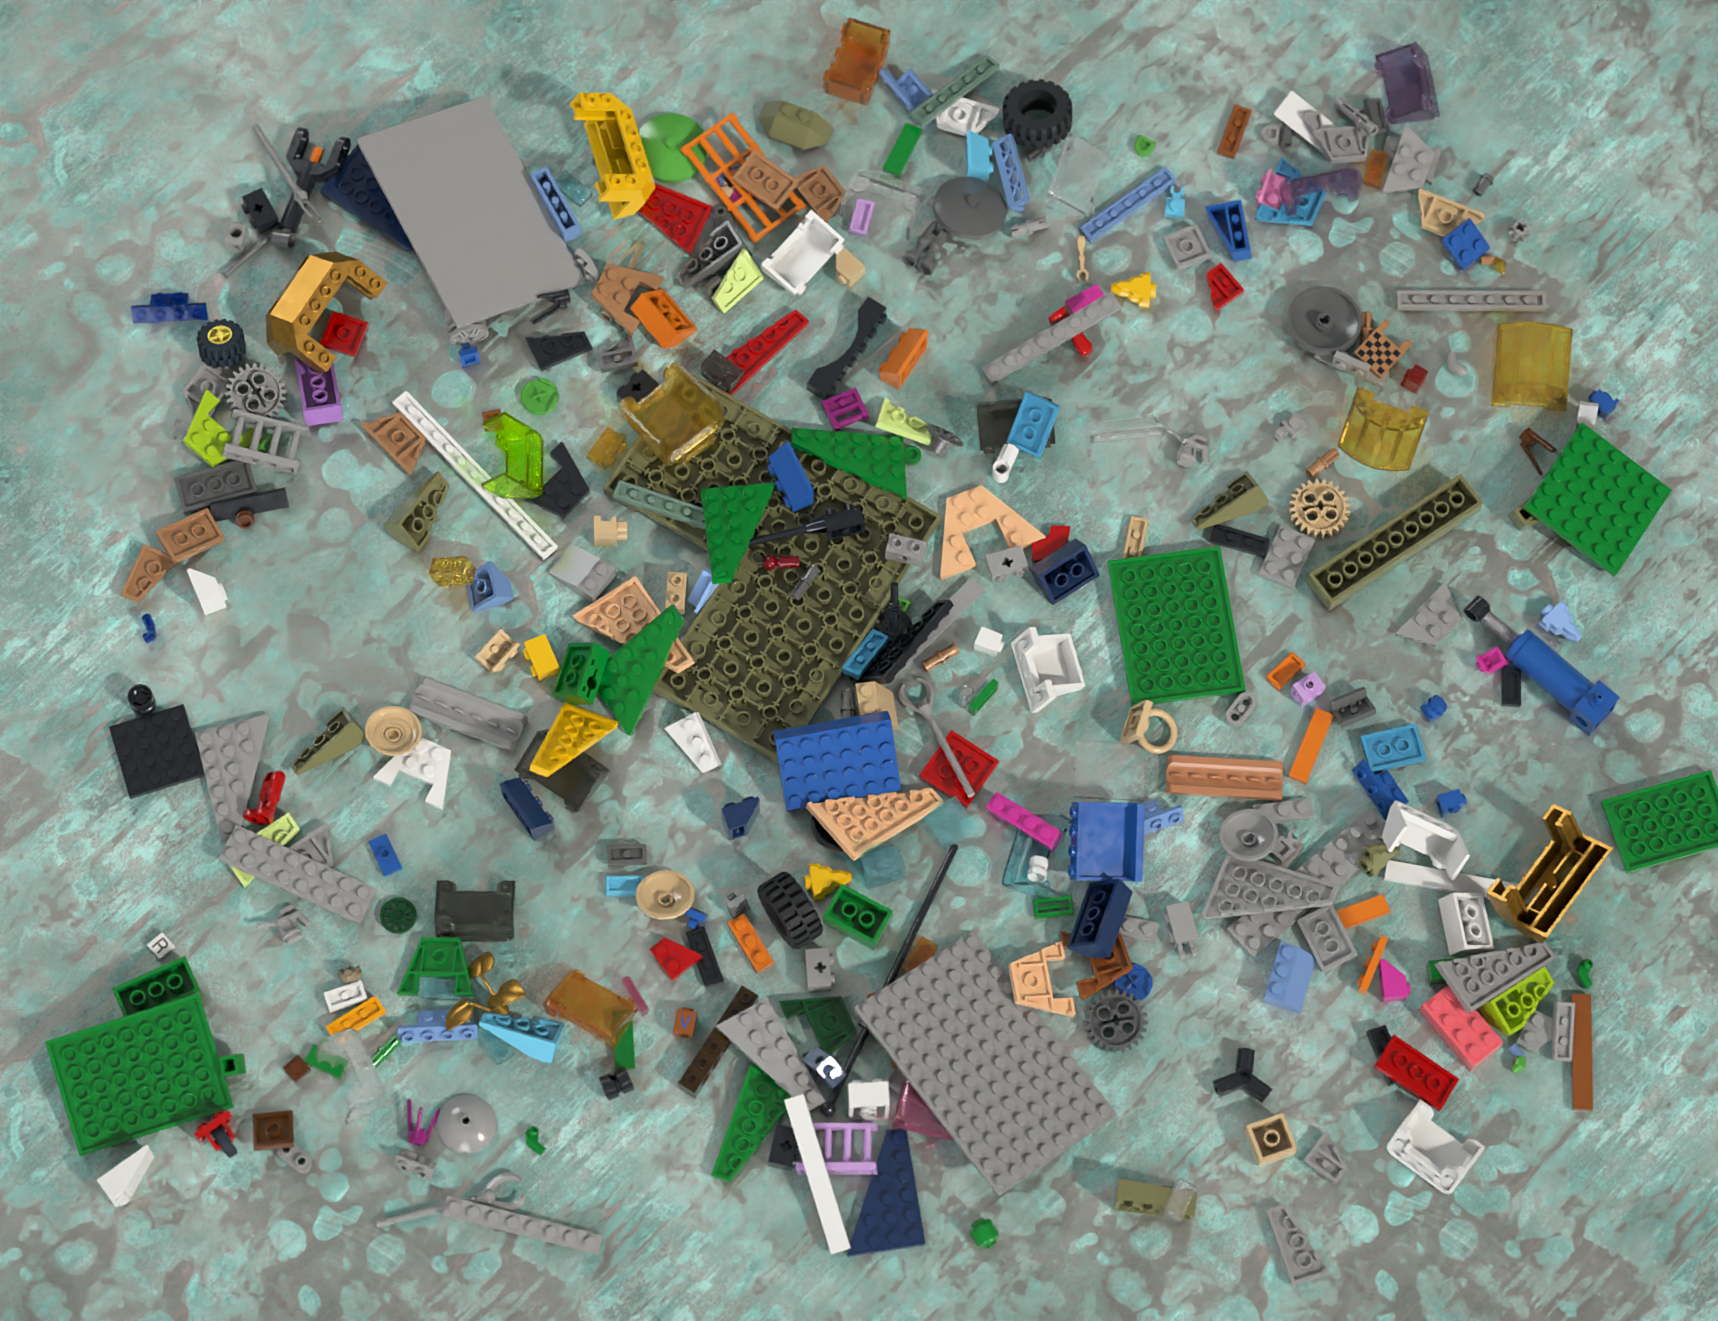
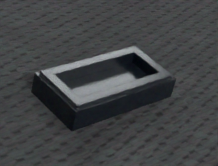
[1501,668,1521,707]

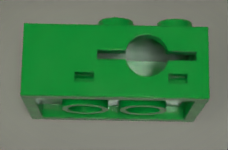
[551,642,610,705]

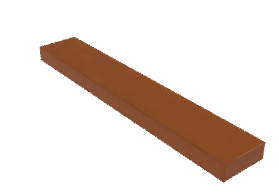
[1570,994,1593,1111]

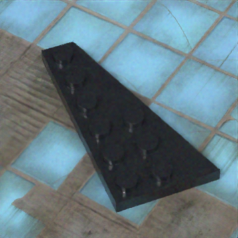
[849,600,954,685]

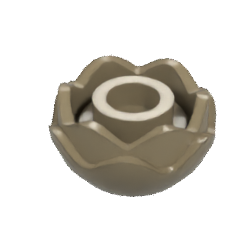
[337,966,362,983]

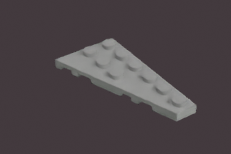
[1435,942,1556,1014]
[715,998,826,1111]

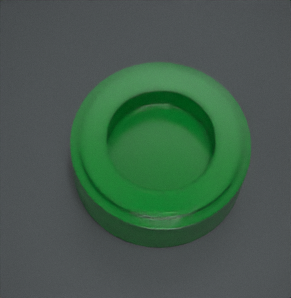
[904,446,921,466]

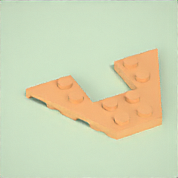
[940,485,1046,580]

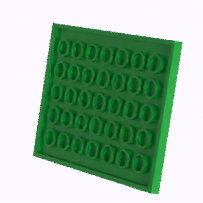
[1107,546,1246,706]
[45,993,234,1156]

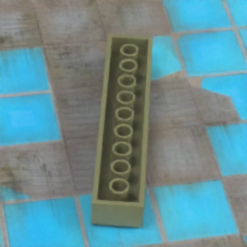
[1306,474,1483,611]

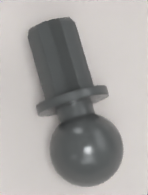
[1026,145,1053,163]

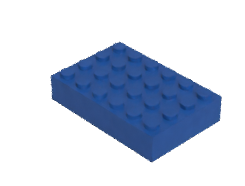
[773,711,901,810]

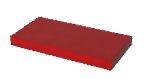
[1373,1035,1459,1111]

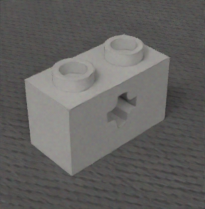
[885,533,927,567]
[984,545,1029,582]
[805,948,835,992]

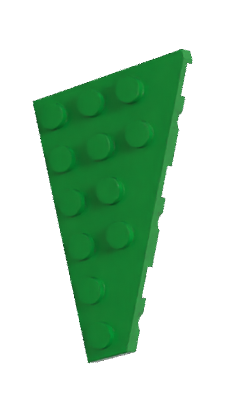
[791,428,907,499]
[701,483,775,584]

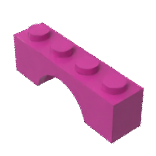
[986,791,1064,852]

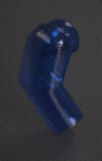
[142,614,156,643]

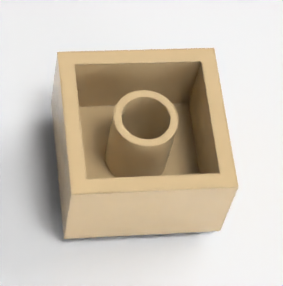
[1244,1113,1298,1168]

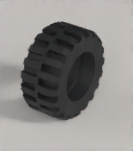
[1002,79,1073,150]
[757,872,823,949]

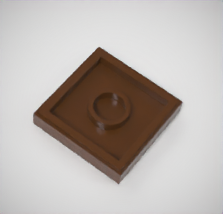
[253,1110,294,1151]

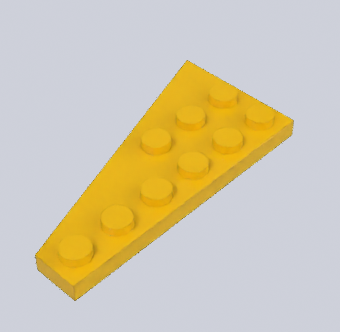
[529,702,619,777]

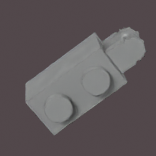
[1162,901,1199,959]

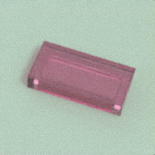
[622,976,649,1017]

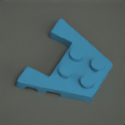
[1255,157,1326,226]

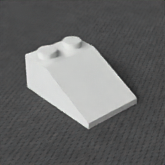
[97,1145,155,1207]

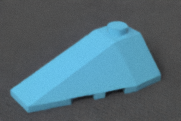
[479,1012,565,1063]

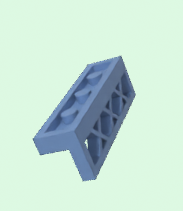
[992,134,1030,213]

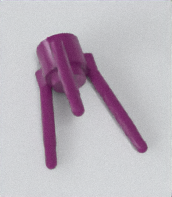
[407,1099,440,1146]

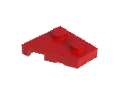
[1206,263,1244,312]
[649,937,703,980]

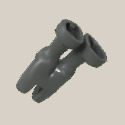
[902,221,948,276]

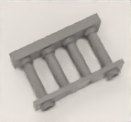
[222,409,308,475]

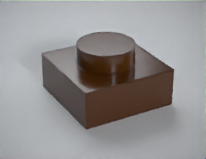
[283,1055,311,1083]

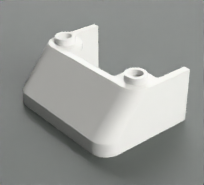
[1382,801,1470,881]

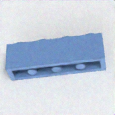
[530,166,581,243]

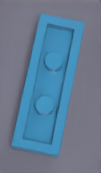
[842,629,889,680]

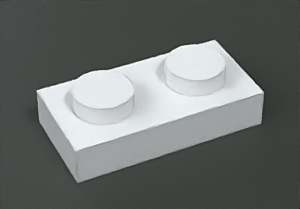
[324,980,368,1013]

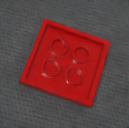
[919,730,999,809]

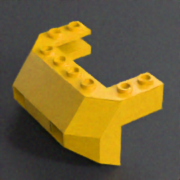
[569,92,655,220]

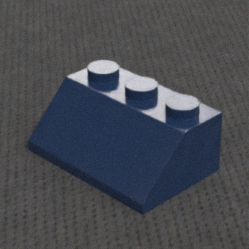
[1029,538,1100,605]
[500,777,554,841]

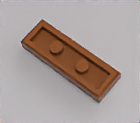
[1217,105,1252,159]

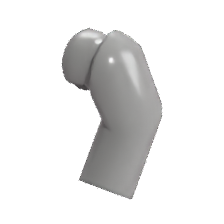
[1446,352,1467,376]

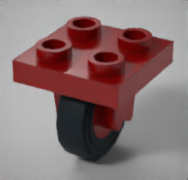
[194,1110,238,1158]

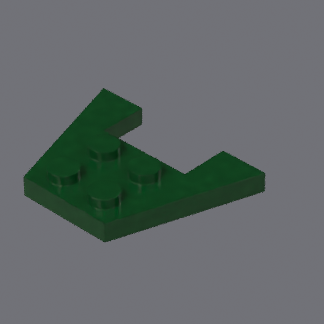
[779,996,857,1073]

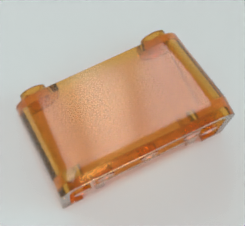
[542,969,638,1050]

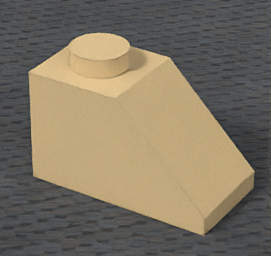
[836,248,865,288]

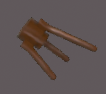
[1519,427,1557,475]

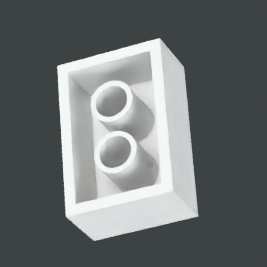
[847,1079,890,1121]

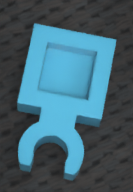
[1164,186,1185,219]

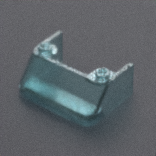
[1001,813,1071,898]

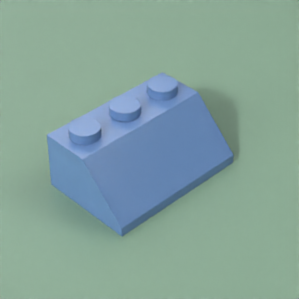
[1263,942,1316,1013]

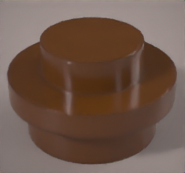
[235,510,255,529]

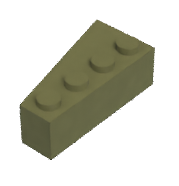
[1114,1178,1197,1220]

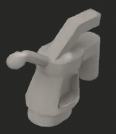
[1166,428,1209,467]
[256,904,311,945]

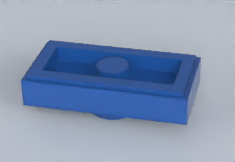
[368,834,402,877]

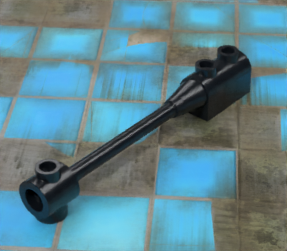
[748,504,865,547]

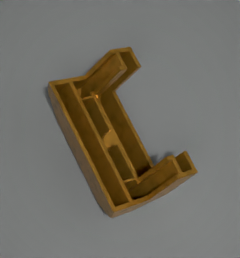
[266,252,388,374]
[1487,804,1613,944]

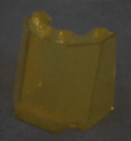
[617,360,725,466]

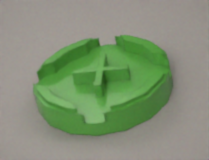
[521,378,559,415]

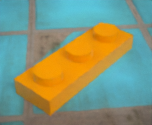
[325,995,387,1045]

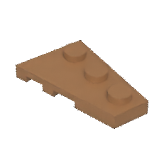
[121,544,175,604]

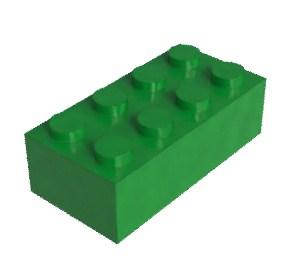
[112,956,203,1017]

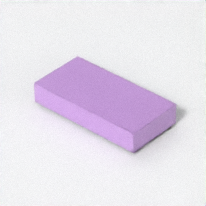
[848,198,875,237]

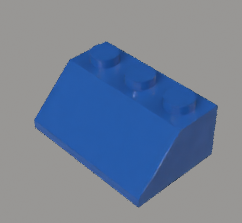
[766,442,813,512]

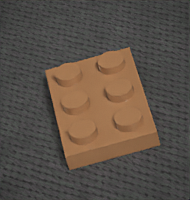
[732,150,799,212]
[156,508,225,564]

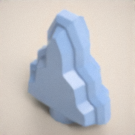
[1537,600,1581,643]

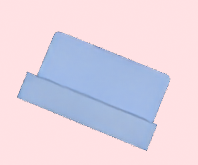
[687,568,719,614]

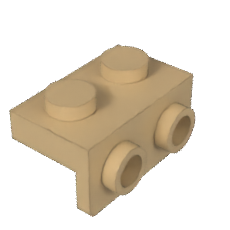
[474,629,520,673]

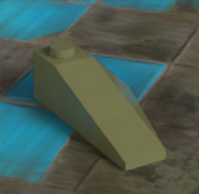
[1190,471,1269,531]
[383,472,449,552]
[291,706,366,776]

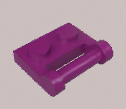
[821,388,869,431]

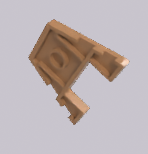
[793,165,847,223]
[590,264,664,337]

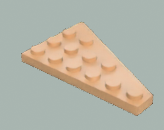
[572,576,694,673]

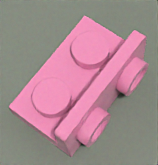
[1255,168,1289,210]

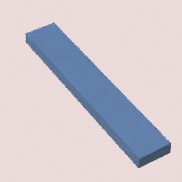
[1079,166,1177,243]

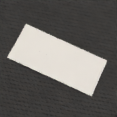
[1274,91,1337,154]

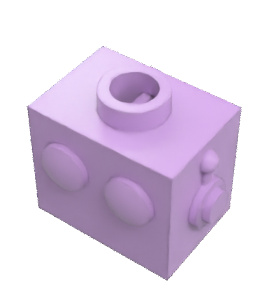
[1290,671,1326,707]

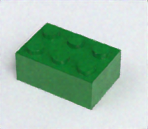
[823,884,893,950]

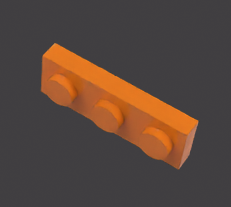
[727,913,774,973]
[1357,935,1388,995]

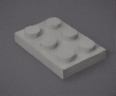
[1258,525,1316,590]
[1297,904,1358,973]

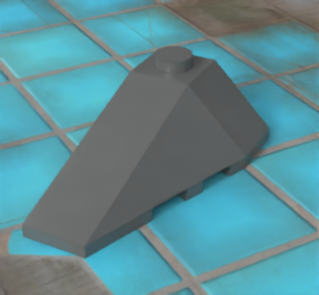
[676,220,752,289]

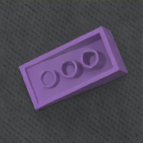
[294,351,343,426]

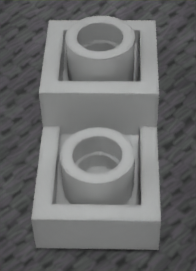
[574,247,600,285]

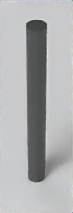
[222,225,281,278]

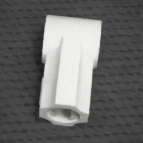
[992,444,1019,483]

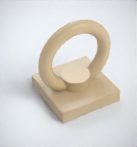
[1120,700,1178,754]

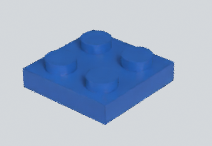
[1440,218,1491,270]

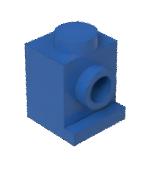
[1588,389,1619,420]
[1435,789,1467,819]

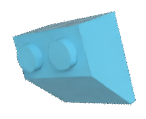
[965,131,993,180]

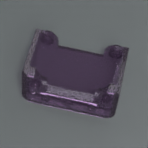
[1374,42,1440,125]
[1279,166,1363,216]

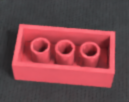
[1419,985,1503,1071]

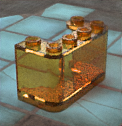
[823,17,891,106]

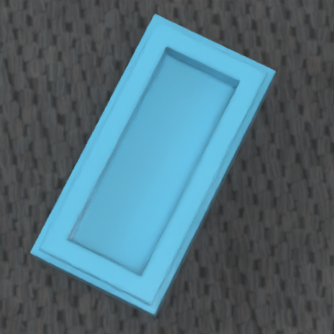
[605,875,645,896]

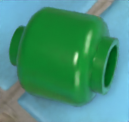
[969,1217,999,1248]

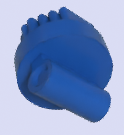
[1420,695,1447,722]

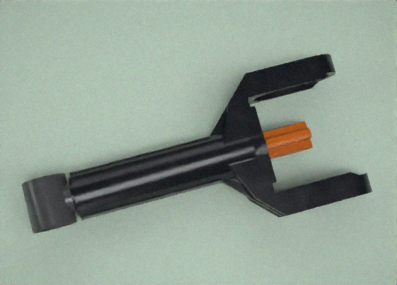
[271,127,351,249]

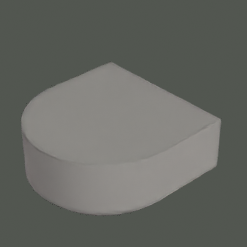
[1261,125,1280,145]

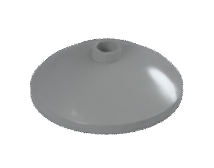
[1219,809,1278,861]
[437,1095,497,1154]

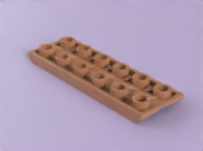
[1166,755,1283,801]

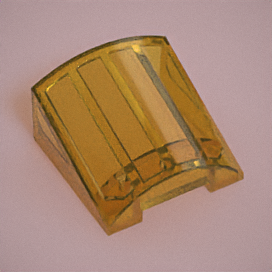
[1491,322,1573,411]
[1338,387,1430,471]

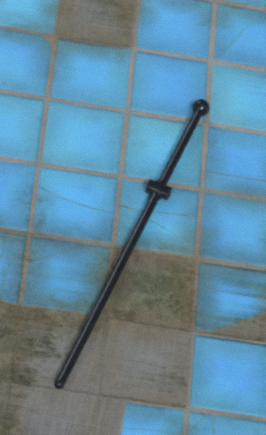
[820,844,958,1117]

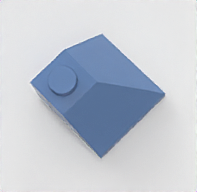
[464,561,514,612]

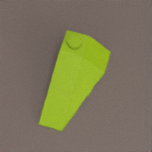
[1479,966,1555,1036]

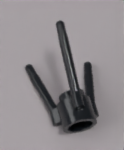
[533,289,571,324]

